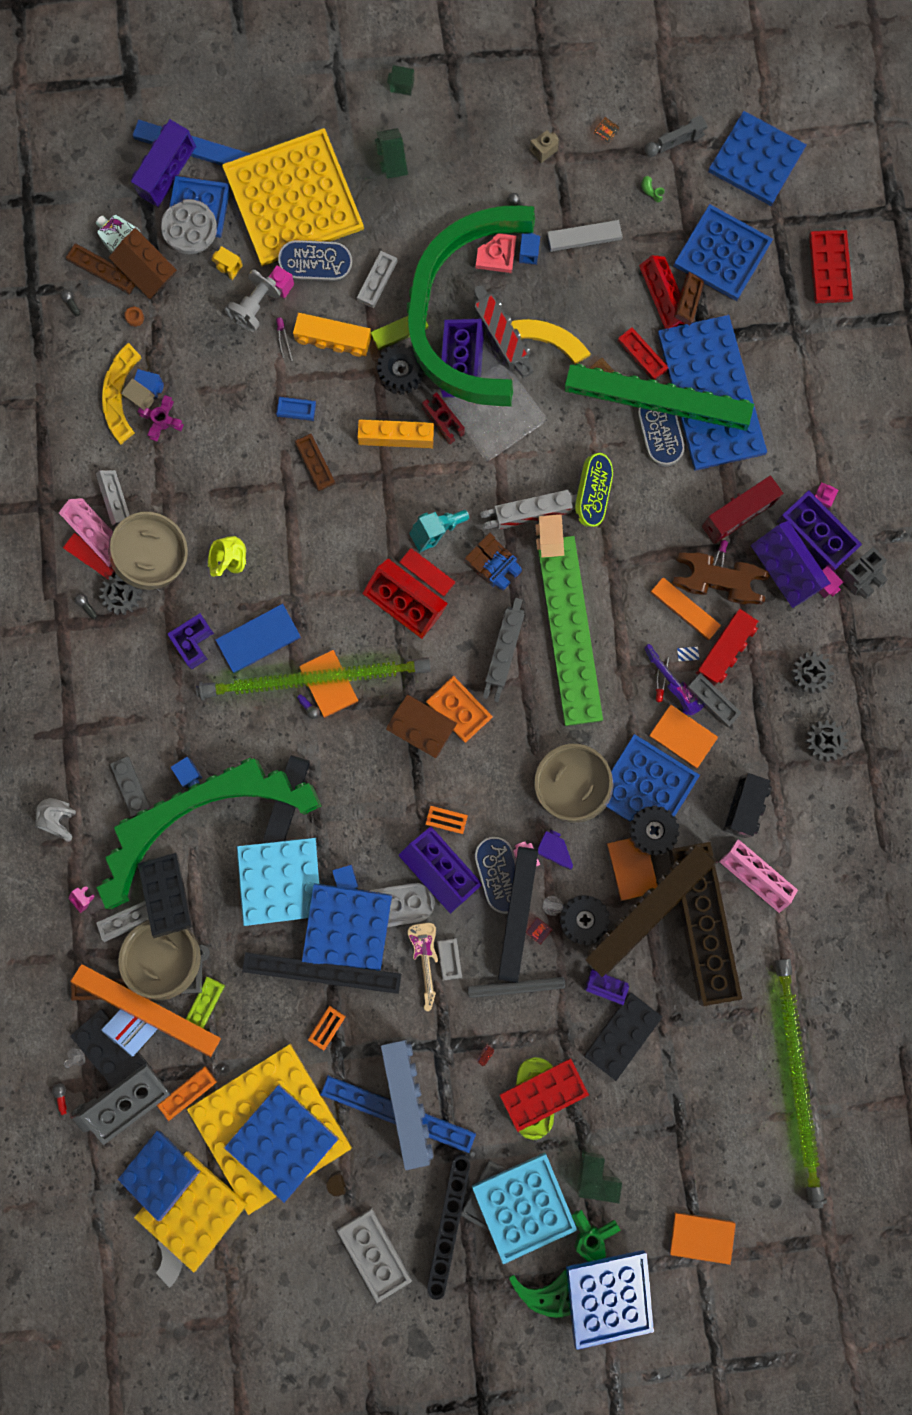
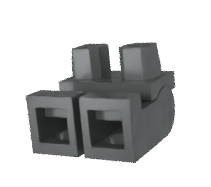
[843,547,888,599]

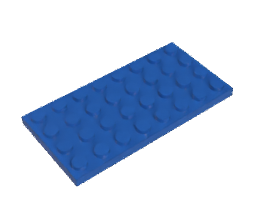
[657,315,767,471]

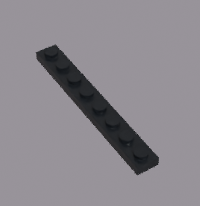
[242,952,401,994]

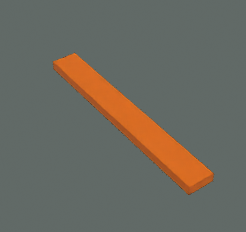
[71,964,221,1057]

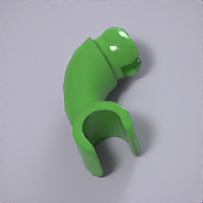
[641,176,665,202]

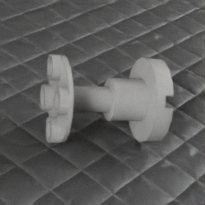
[225,269,281,332]

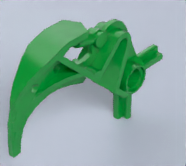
[509,1209,621,1318]

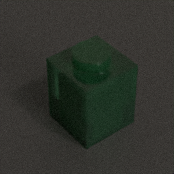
[387,65,415,96]

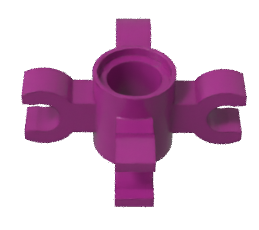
[138,395,184,442]

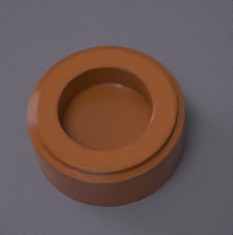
[124,307,144,327]

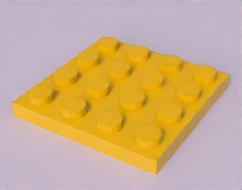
[135,1151,248,1272]

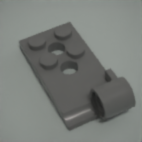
[70,1063,170,1145]

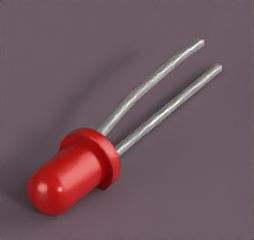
[655,657,669,702]

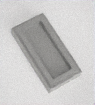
[437,938,462,981]

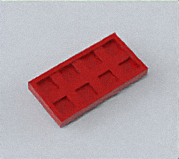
[809,230,853,303]
[499,1058,589,1132]

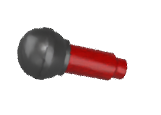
[52,1084,67,1115]

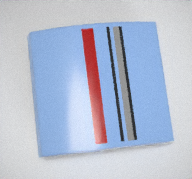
[101,1009,157,1057]

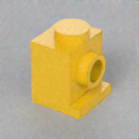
[212,246,243,280]

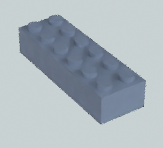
[381,1039,434,1170]

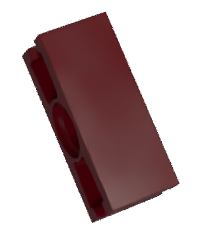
[422,392,465,445]

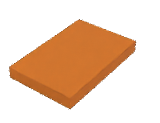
[299,650,358,718]
[426,676,493,743]
[649,705,718,769]
[607,839,658,901]
[670,1212,736,1265]

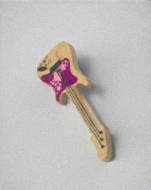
[408,922,438,1011]

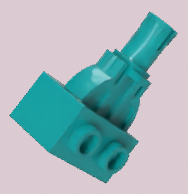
[409,509,469,553]

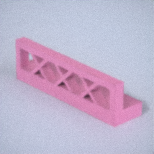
[59,498,113,567]
[720,839,798,913]

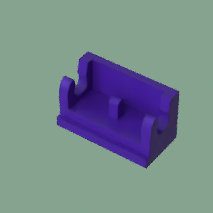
[584,969,629,1005]

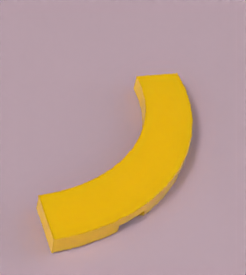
[511,320,590,365]
[102,342,141,445]

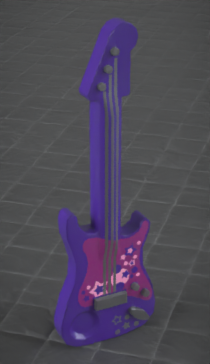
[645,644,704,716]

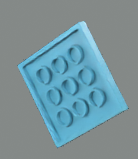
[236,838,319,926]
[472,1153,577,1264]

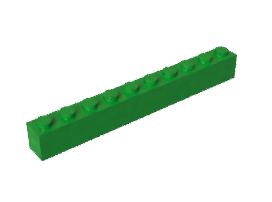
[565,364,754,431]

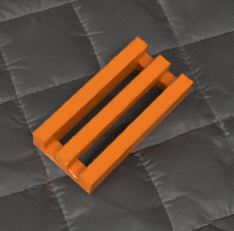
[425,806,468,834]
[308,1006,346,1051]

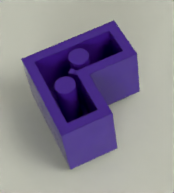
[168,614,214,669]

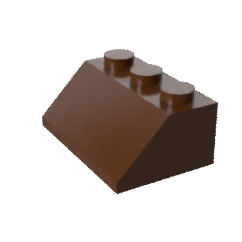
[108,228,177,300]
[386,694,457,758]

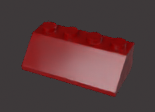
[363,558,448,639]

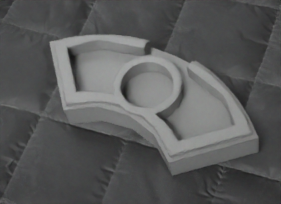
[156,1241,183,1288]

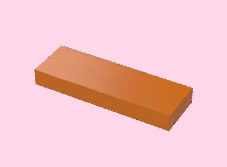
[157,1066,217,1121]

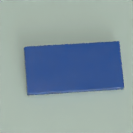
[216,604,301,673]

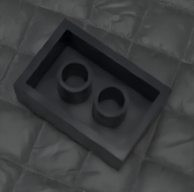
[723,773,772,838]

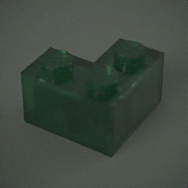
[374,128,408,179]
[577,1151,622,1204]

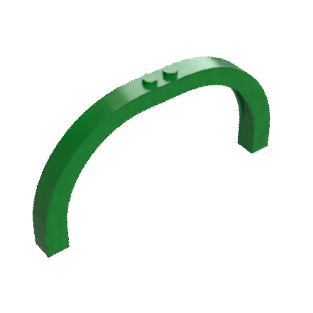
[407,206,535,407]

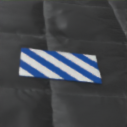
[677,647,699,661]

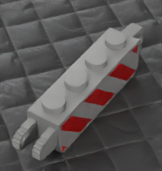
[480,490,577,529]

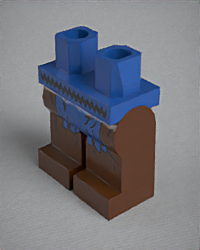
[465,533,522,590]

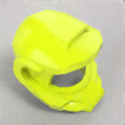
[208,536,246,577]

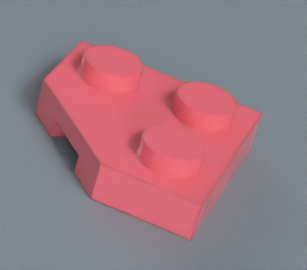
[476,233,517,273]

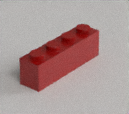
[695,609,759,686]

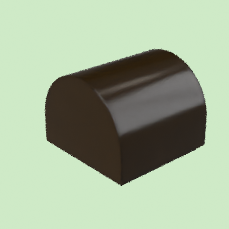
[327,1170,347,1196]

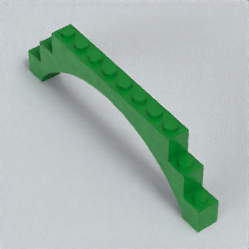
[97,758,322,909]

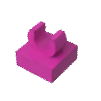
[814,482,838,508]
[68,887,95,913]

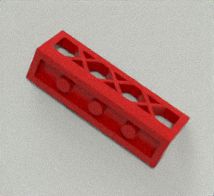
[639,255,686,329]

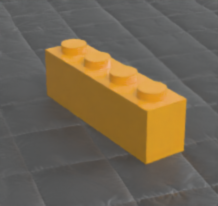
[293,313,371,357]
[358,420,434,448]

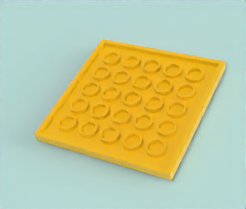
[222,128,364,266]
[187,1044,352,1215]

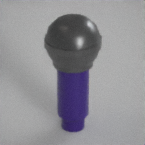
[297,694,320,719]

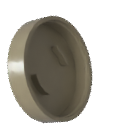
[108,512,188,590]
[535,744,613,823]
[119,920,201,1000]

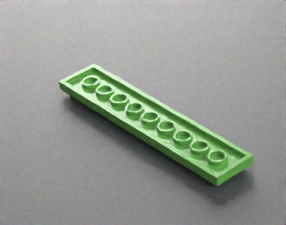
[538,536,603,726]

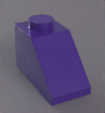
[537,830,573,870]

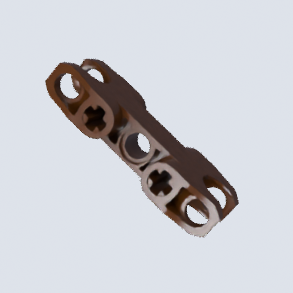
[672,553,770,605]

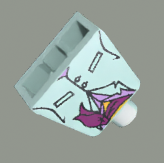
[96,215,140,254]

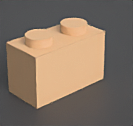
[536,515,564,557]

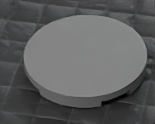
[161,199,217,254]

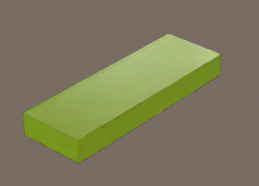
[371,316,429,350]
[186,977,225,1029]

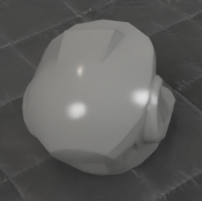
[35,798,76,842]

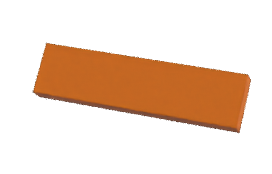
[650,577,721,641]

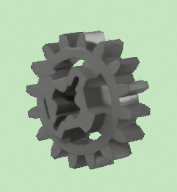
[99,574,142,615]
[791,652,835,694]
[804,720,848,762]

